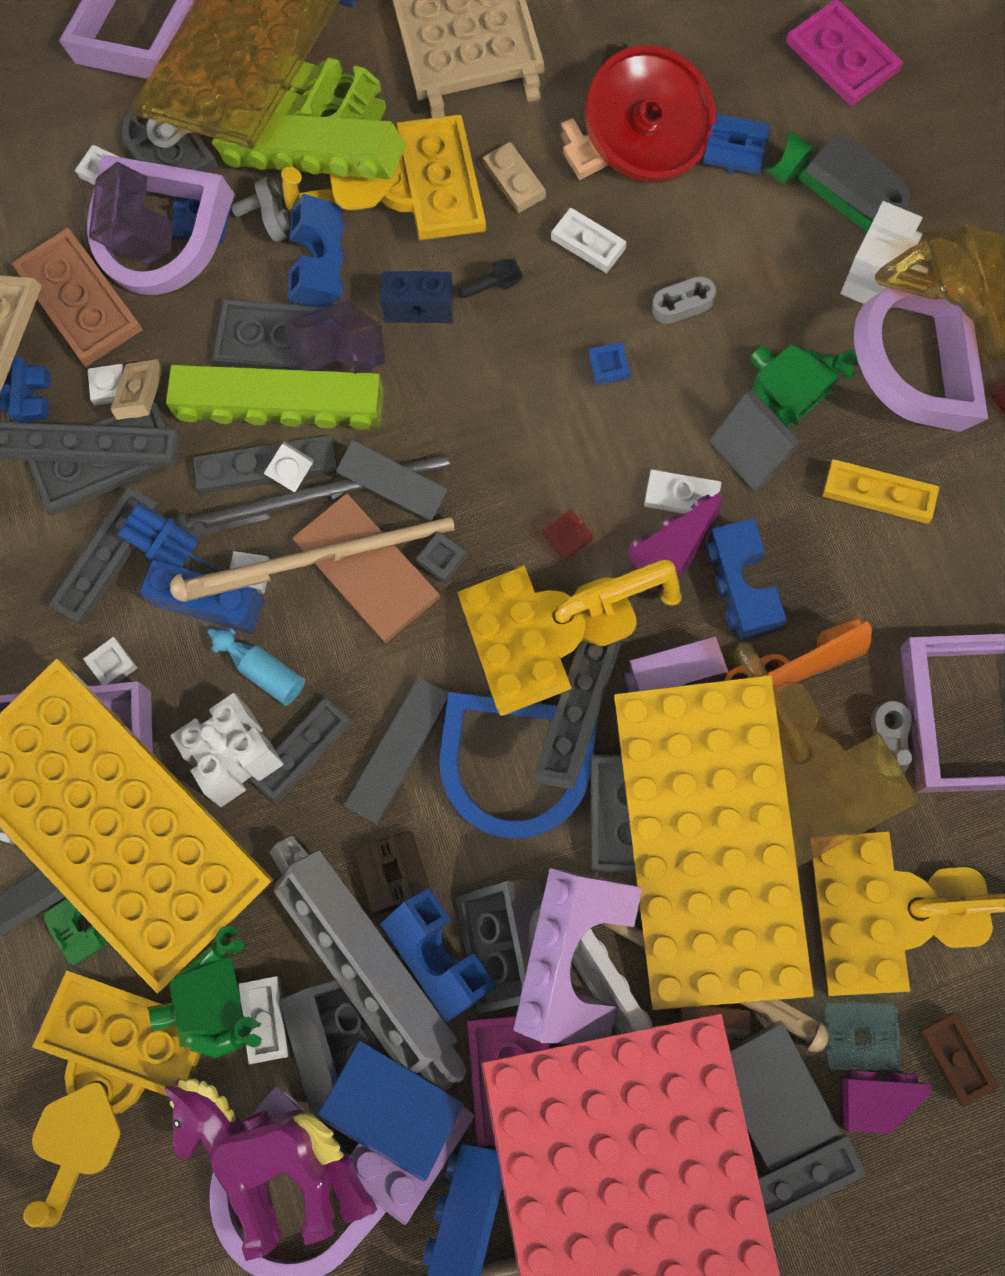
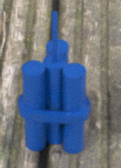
[117,502,220,572]

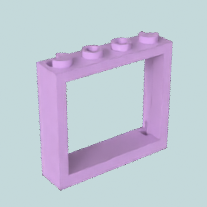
[59,0,215,83]
[900,634,1005,793]

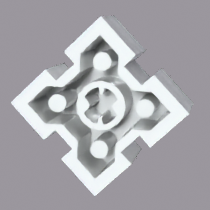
[840,201,929,304]
[170,693,284,807]

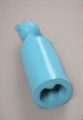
[208,628,305,706]

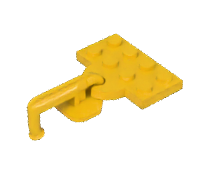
[281,115,486,240]
[457,560,682,716]
[810,832,1005,996]
[23,970,201,1227]

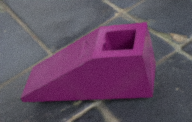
[626,492,723,596]

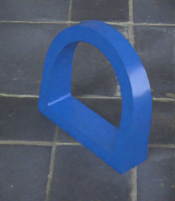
[440,692,597,839]

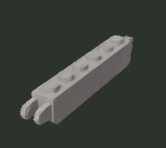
[270,836,467,1092]

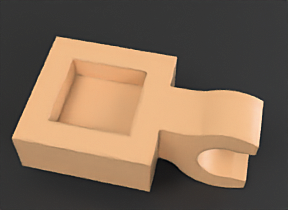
[560,118,608,180]

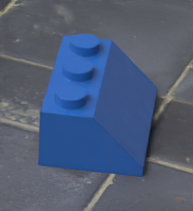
[422,1144,503,1276]

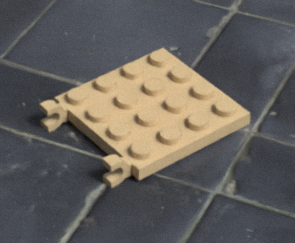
[392,0,544,118]

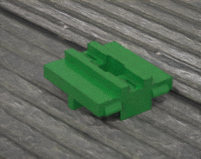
[43,898,110,966]

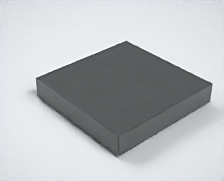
[709,390,801,492]

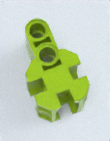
[253,57,386,120]

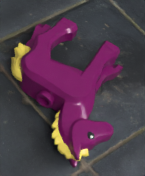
[164,1078,377,1261]

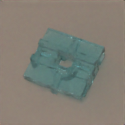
[825,1003,901,1070]

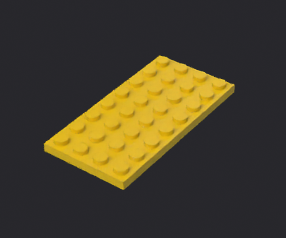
[0,659,273,994]
[614,675,814,1010]

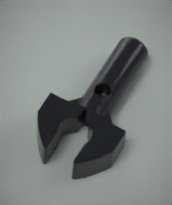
[458,259,523,299]

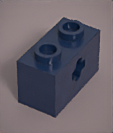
[380,271,454,323]

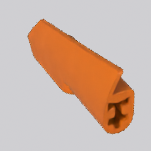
[724,617,872,694]

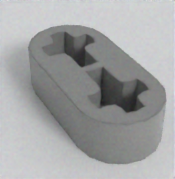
[652,276,716,324]

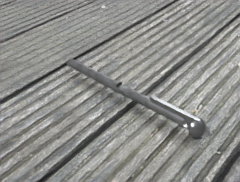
[175,454,450,537]

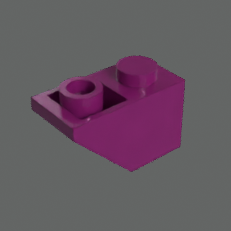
[840,1070,931,1134]

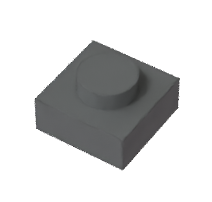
[416,532,467,584]

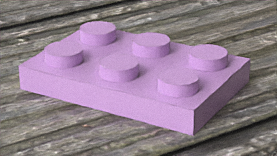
[350,1074,475,1225]

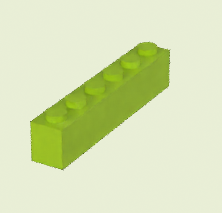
[212,111,406,179]
[166,365,384,430]

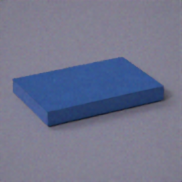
[316,1041,464,1182]

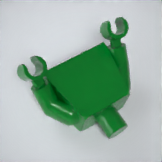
[749,345,860,429]
[148,926,262,1059]

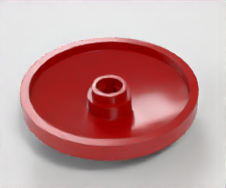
[584,45,716,183]

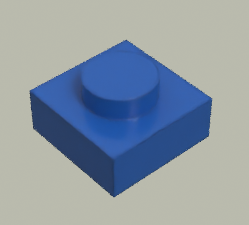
[588,342,630,386]

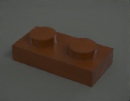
[918,1012,1000,1107]

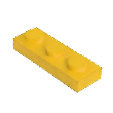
[822,459,940,524]

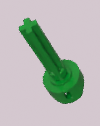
[764,131,874,233]

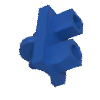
[0,357,51,423]

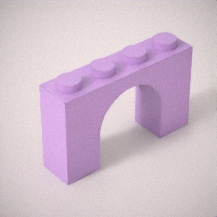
[624,637,728,693]
[513,868,642,1044]

